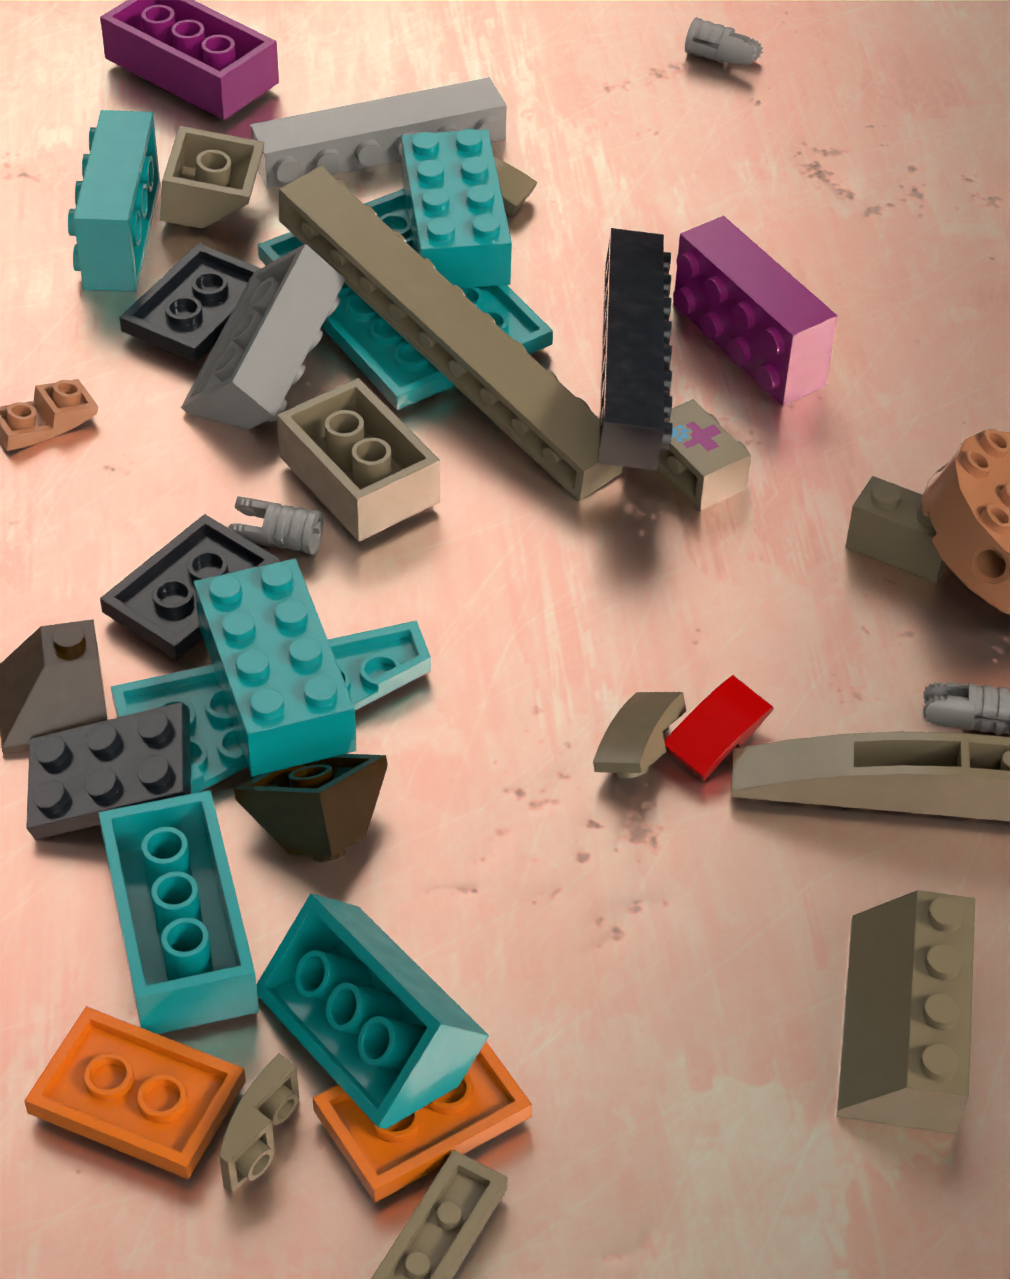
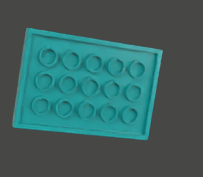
[258,188,553,410]

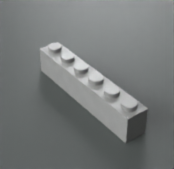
[250,77,507,188]

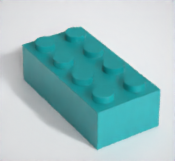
[68,110,161,292]
[401,129,512,288]
[194,558,357,777]
[98,790,259,1034]

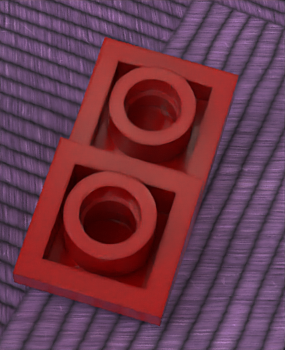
[664,675,774,782]

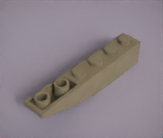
[731,731,1010,821]

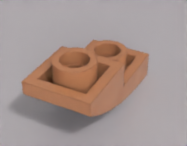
[0,379,98,451]

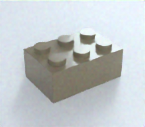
[277,378,440,542]

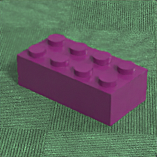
[100,0,279,120]
[673,215,838,406]

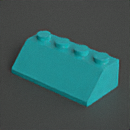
[256,893,489,1129]

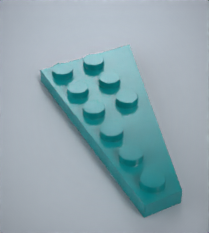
[111,620,431,794]

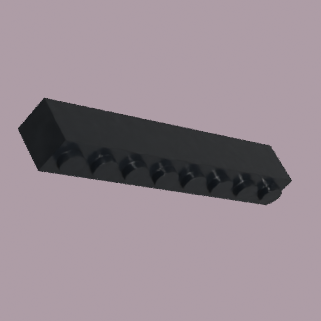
[598,228,673,471]

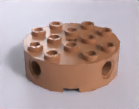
[921,429,1010,615]

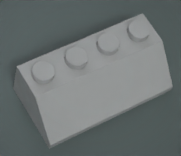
[180,244,346,430]

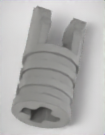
[685,17,763,66]
[228,496,323,555]
[923,682,1010,736]

